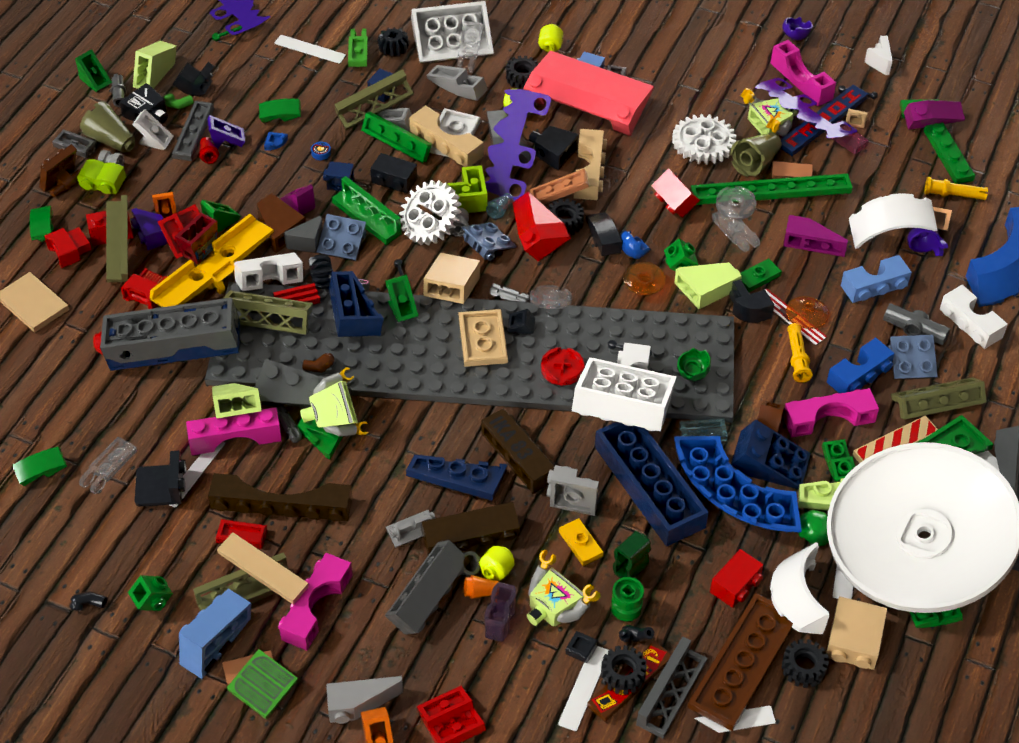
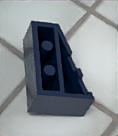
[329,271,384,337]

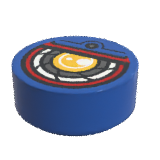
[311,142,331,160]

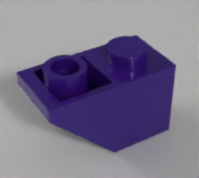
[130,208,168,250]

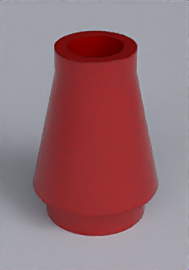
[199,137,219,164]

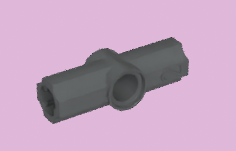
[883,304,951,345]

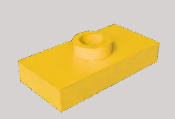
[559,518,603,566]

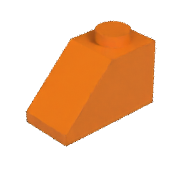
[152,192,177,218]
[360,707,393,743]

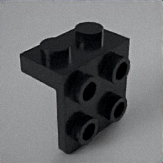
[134,450,186,507]

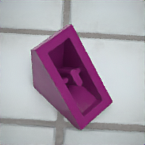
[280,184,315,215]

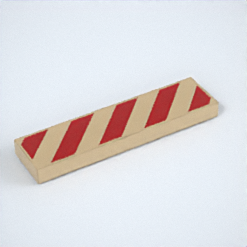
[853,415,938,463]

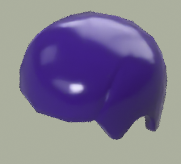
[782,17,813,40]

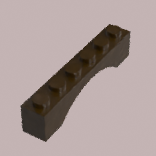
[208,473,352,521]

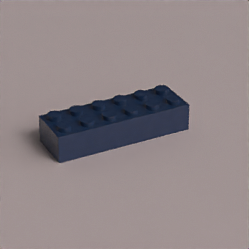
[595,422,708,547]

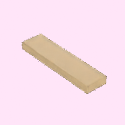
[217,532,309,605]

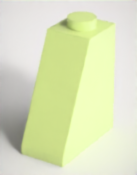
[133,41,177,89]
[674,262,742,309]
[212,383,262,418]

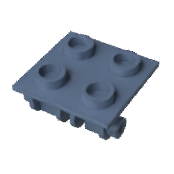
[316,214,367,261]
[462,222,517,261]
[888,335,938,379]

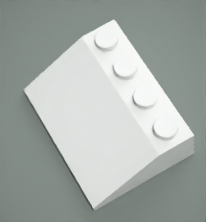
[411,1,494,63]
[572,357,676,432]

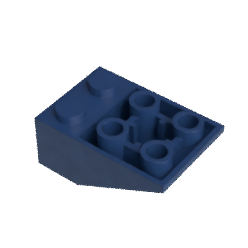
[731,420,811,490]

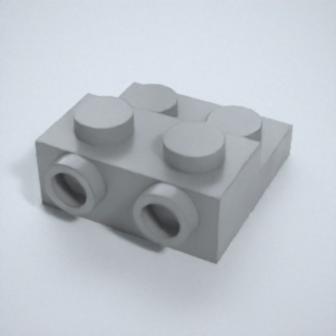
[547,465,599,516]

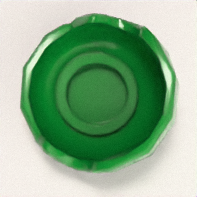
[677,348,711,381]
[798,510,829,546]

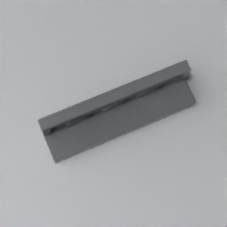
[636,636,708,738]

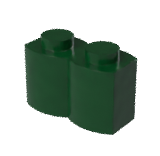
[613,531,651,578]

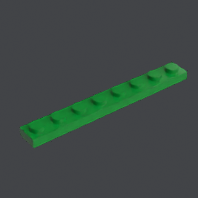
[690,173,853,205]

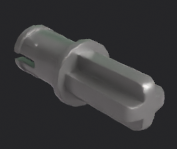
[110,74,126,107]

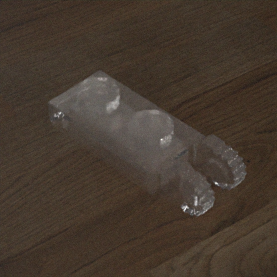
[457,21,483,73]
[712,206,760,252]
[79,437,137,494]

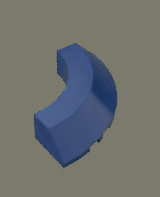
[966,207,1019,307]
[674,436,802,533]

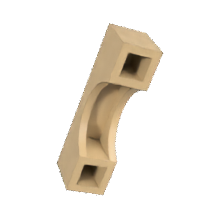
[409,105,484,167]
[574,129,607,200]

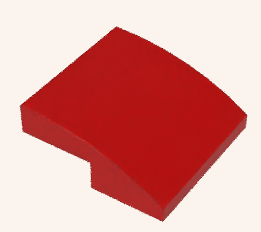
[158,204,200,259]
[417,686,486,743]

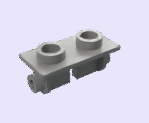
[386,510,436,548]

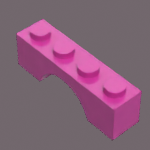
[771,40,836,106]
[783,388,879,438]
[186,407,282,456]
[278,553,353,651]

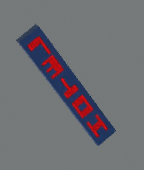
[781,84,868,156]

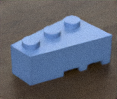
[179,589,251,679]

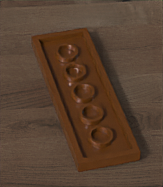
[688,593,793,731]

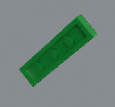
[361,112,432,163]
[924,122,975,184]

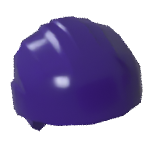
[907,228,948,256]

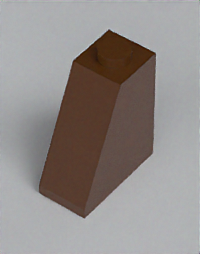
[257,193,306,253]

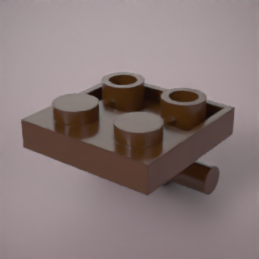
[39,144,81,197]

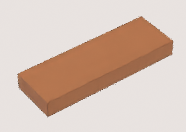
[530,168,589,205]

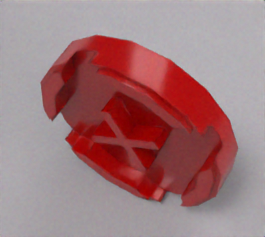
[541,347,584,386]

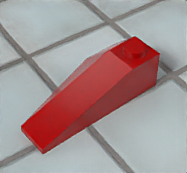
[512,192,571,261]

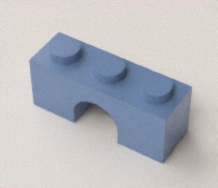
[841,255,912,303]

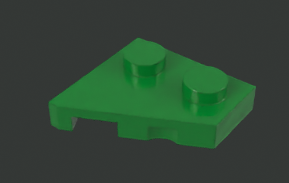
[298,418,343,459]

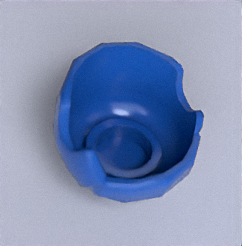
[620,231,651,259]

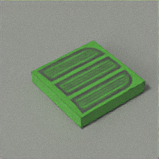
[227,649,298,719]

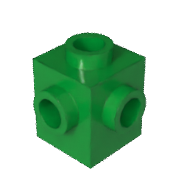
[664,238,698,272]
[128,575,173,611]

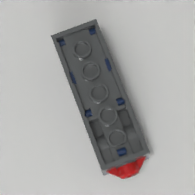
[93,298,240,371]

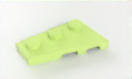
[798,478,844,511]

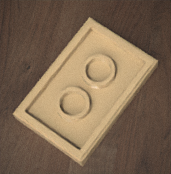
[0,272,69,333]
[458,309,508,367]

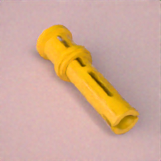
[924,177,988,200]
[787,323,813,382]

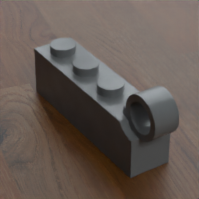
[385,540,480,635]

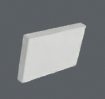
[430,108,481,157]

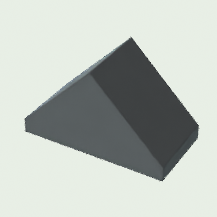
[284,216,323,253]

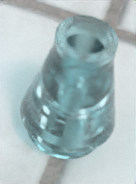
[486,193,513,219]

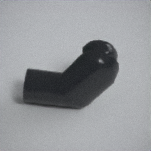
[69,592,108,611]
[619,625,655,642]

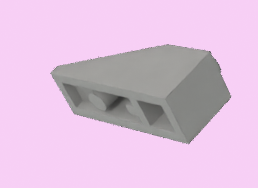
[326,676,403,724]

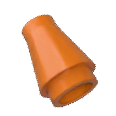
[464,575,500,599]

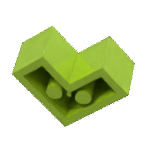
[447,165,487,213]

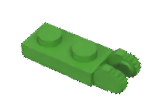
[348,29,368,67]

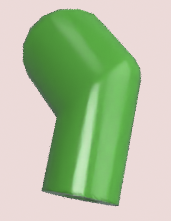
[164,93,194,109]

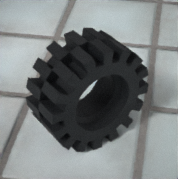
[506,56,538,89]
[549,199,584,235]
[782,639,829,688]
[601,645,647,695]

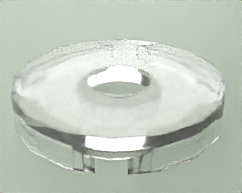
[716,186,756,220]
[530,285,572,309]

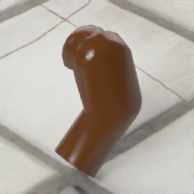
[302,353,335,373]

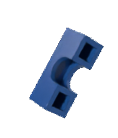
[827,337,895,393]

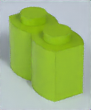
[77,159,126,194]

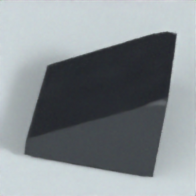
[507,309,535,334]

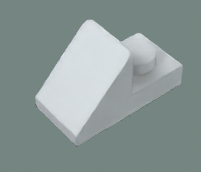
[865,36,892,75]
[132,110,174,150]

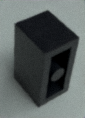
[370,153,417,194]

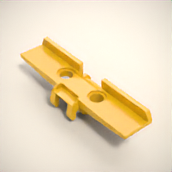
[150,214,274,307]

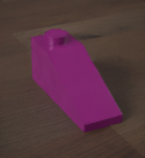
[904,100,965,130]
[783,215,848,257]

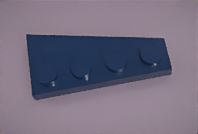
[406,455,508,501]

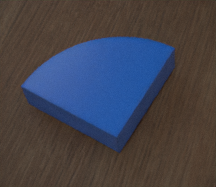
[264,132,288,150]

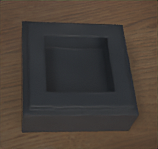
[565,631,599,663]

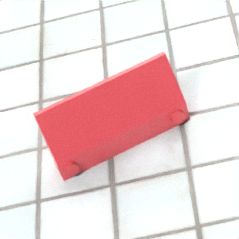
[523,50,654,136]

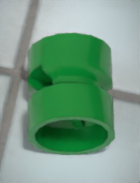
[611,577,644,622]

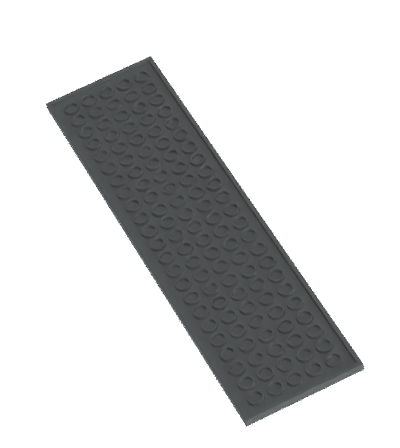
[205,282,734,423]

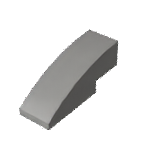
[426,65,488,101]

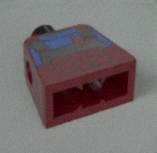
[175,213,218,264]

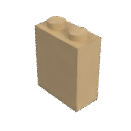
[424,253,480,304]
[826,596,887,670]

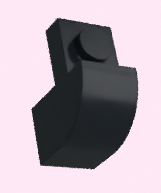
[172,62,214,96]
[730,279,774,323]

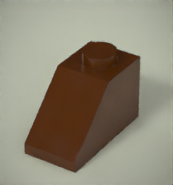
[757,400,785,433]

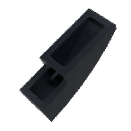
[586,212,622,256]

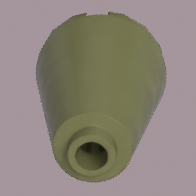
[80,101,135,153]
[730,133,782,177]

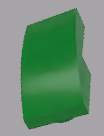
[259,99,301,123]
[30,205,54,241]
[822,439,855,482]
[13,446,67,486]
[909,608,963,628]

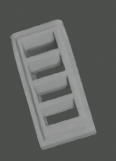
[376,108,412,131]

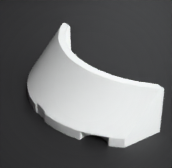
[849,194,938,249]
[770,543,829,634]

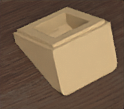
[846,108,868,129]

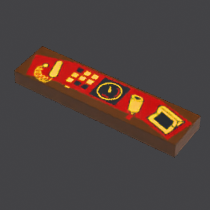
[587,641,671,722]

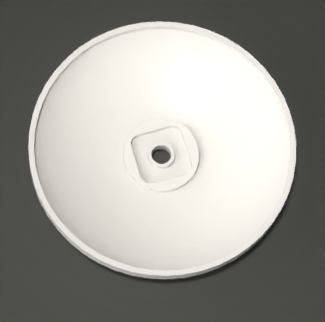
[827,442,1019,613]

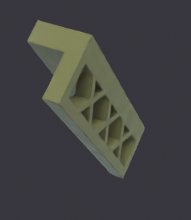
[334,69,414,130]
[106,195,128,282]
[223,290,313,335]
[891,377,987,419]
[193,552,289,611]

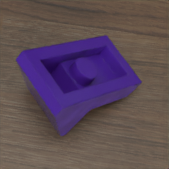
[208,115,245,149]

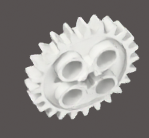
[672,114,736,165]
[399,180,462,246]

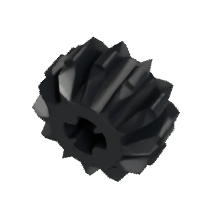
[377,27,409,57]
[309,254,333,289]

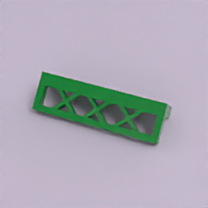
[332,176,402,245]

